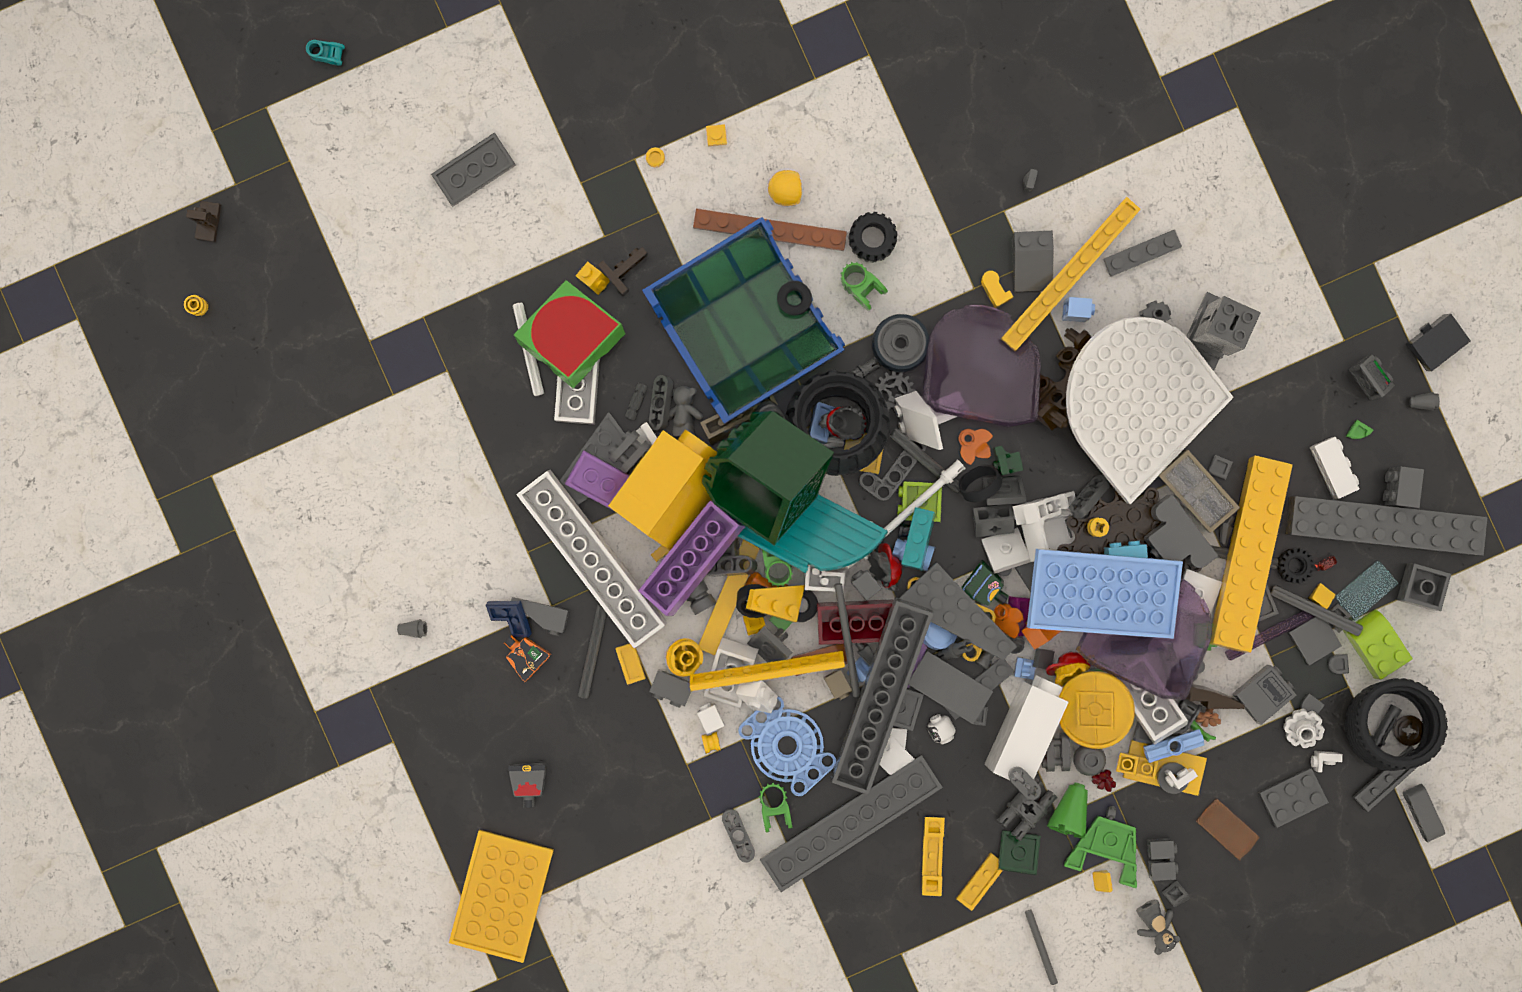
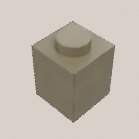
[824,669,852,700]

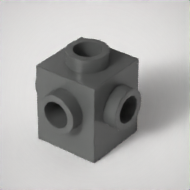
[1139,300,1171,323]

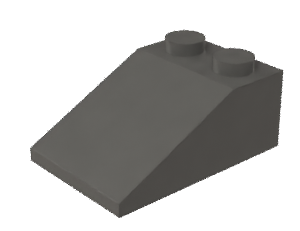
[1012,230,1054,292]

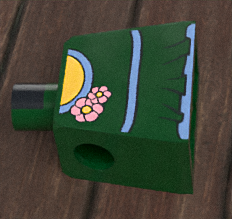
[961,560,1009,606]

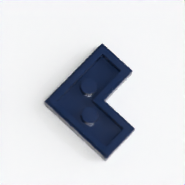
[485,601,532,637]

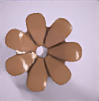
[1195,708,1221,727]

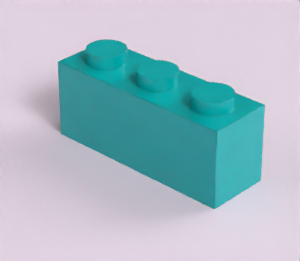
[901,507,936,570]

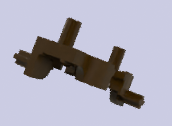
[1025,328,1092,431]

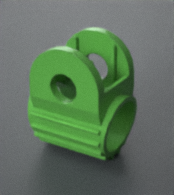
[841,262,888,311]
[762,549,793,587]
[759,783,793,833]

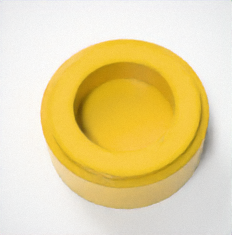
[646,147,665,168]

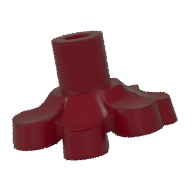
[1091,769,1116,792]

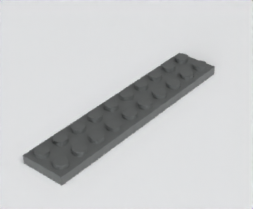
[760,755,943,892]

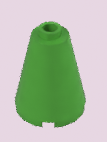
[1047,782,1088,839]

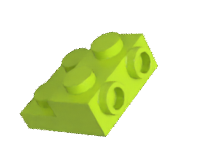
[897,482,942,522]

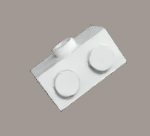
[736,680,778,713]

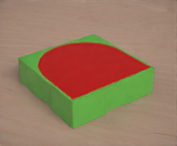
[514,280,626,389]

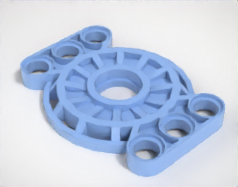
[738,696,836,796]

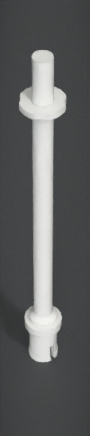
[846,459,966,569]

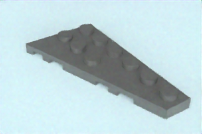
[899,562,1017,660]

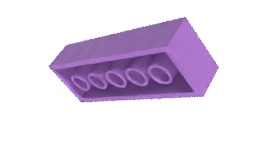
[638,501,745,616]

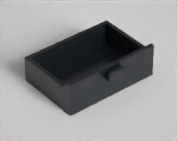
[1406,314,1471,372]

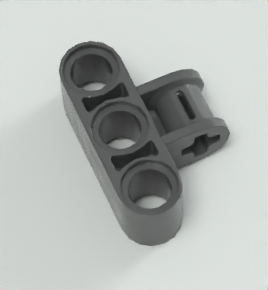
[707,538,758,577]

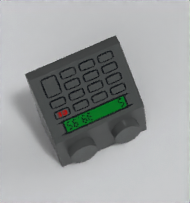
[1348,354,1395,400]

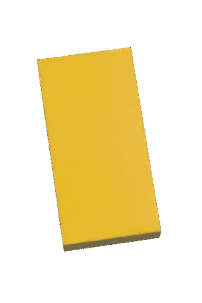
[615,643,646,685]

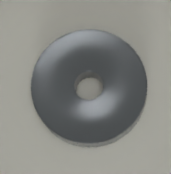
[1157,762,1188,794]

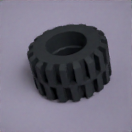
[849,211,898,263]

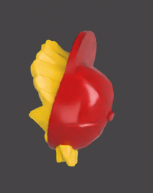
[1045,651,1094,687]

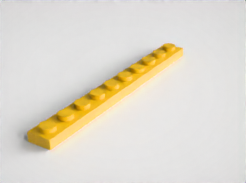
[1001,197,1141,351]

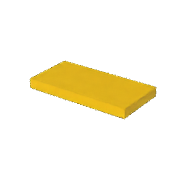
[1122,740,1207,796]

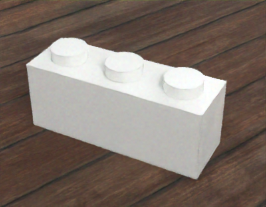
[1310,437,1359,499]

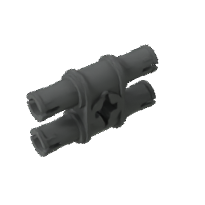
[997,777,1058,841]

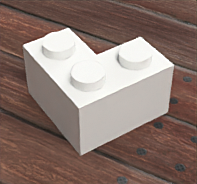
[804,565,845,592]

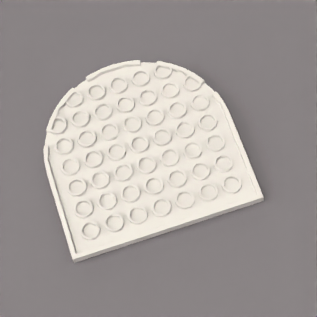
[1066,317,1233,504]

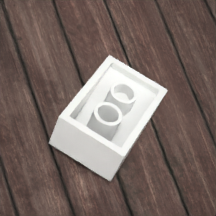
[894,391,943,450]
[704,638,759,708]

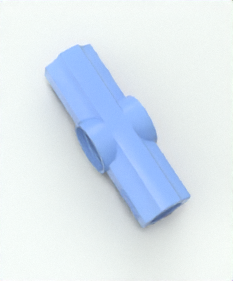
[1143,729,1205,763]

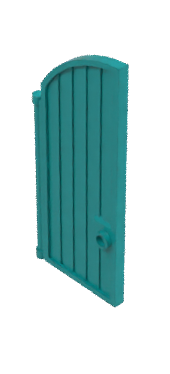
[738,494,888,573]

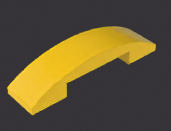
[922,817,945,896]

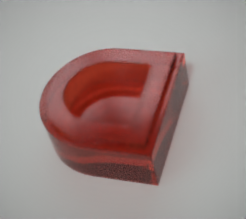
[1315,555,1338,571]

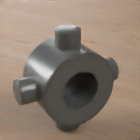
[1106,806,1116,820]

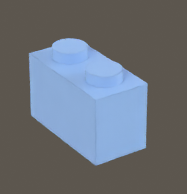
[1062,297,1095,322]

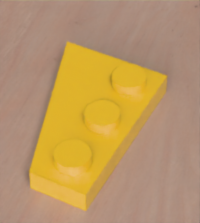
[746,585,805,622]

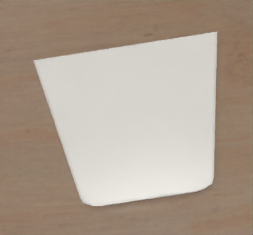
[879,736,915,775]

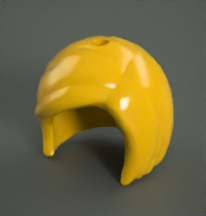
[768,170,802,206]

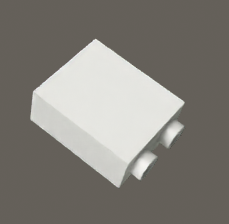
[985,675,1068,789]

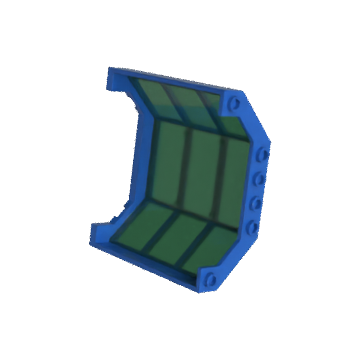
[642,217,845,425]

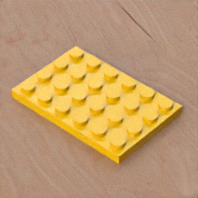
[449,830,554,963]

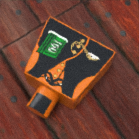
[504,635,552,682]

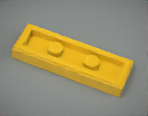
[956,853,1003,911]

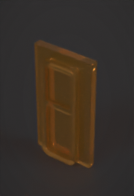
[1196,798,1260,860]

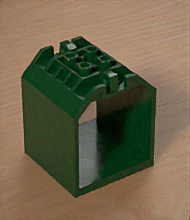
[702,411,834,546]

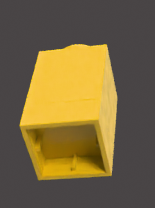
[608,429,717,550]

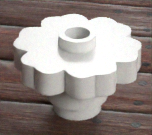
[1283,709,1325,748]

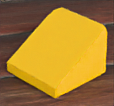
[1308,583,1335,609]
[1092,870,1113,892]

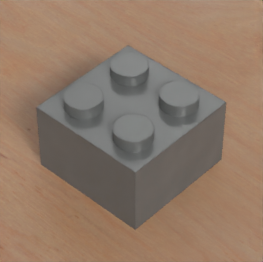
[1383,466,1424,509]
[1397,563,1451,611]

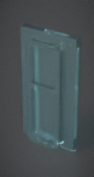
[1334,560,1399,621]

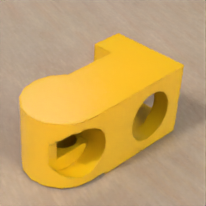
[981,271,1013,308]

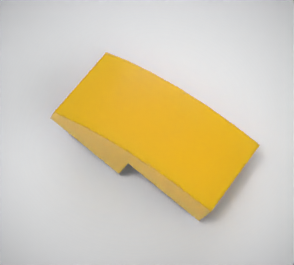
[1116,752,1159,780]

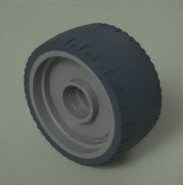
[872,314,930,372]

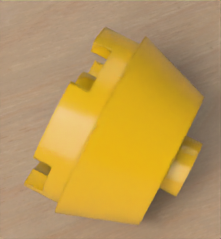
[665,638,703,677]

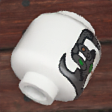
[927,714,956,744]

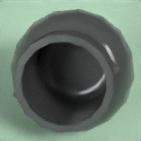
[1073,746,1106,776]

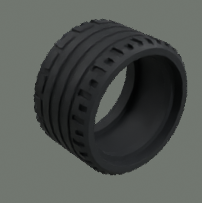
[1345,678,1448,771]

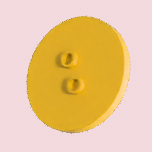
[1059,671,1135,749]

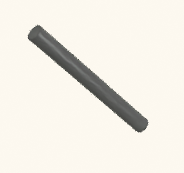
[1025,909,1058,985]

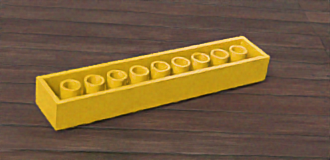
[1209,455,1293,653]

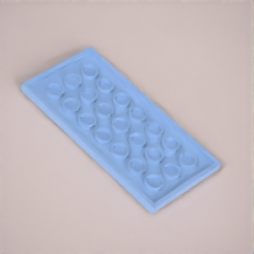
[1027,549,1183,639]

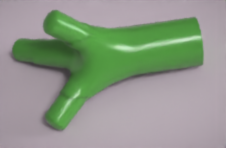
[1190,720,1216,742]

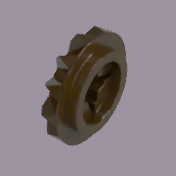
[1393,715,1423,746]

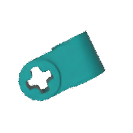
[306,40,345,66]

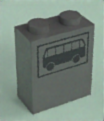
[1232,665,1296,725]

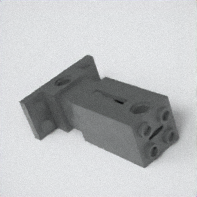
[1187,292,1261,371]

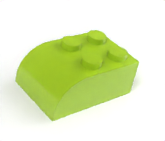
[1343,609,1413,680]

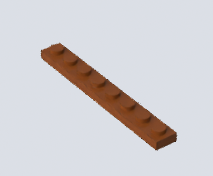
[693,208,847,251]

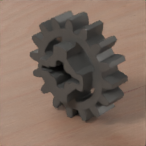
[874,371,915,413]

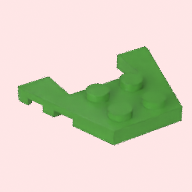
[1063,815,1137,888]

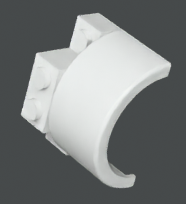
[1012,491,1076,562]

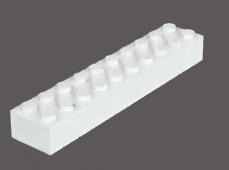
[516,470,667,648]

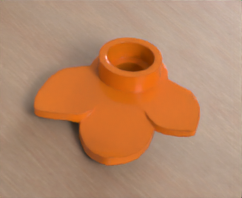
[958,429,993,465]
[994,603,1023,638]

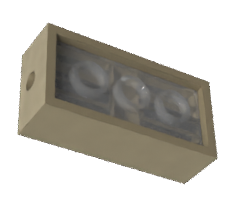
[1158,449,1240,533]

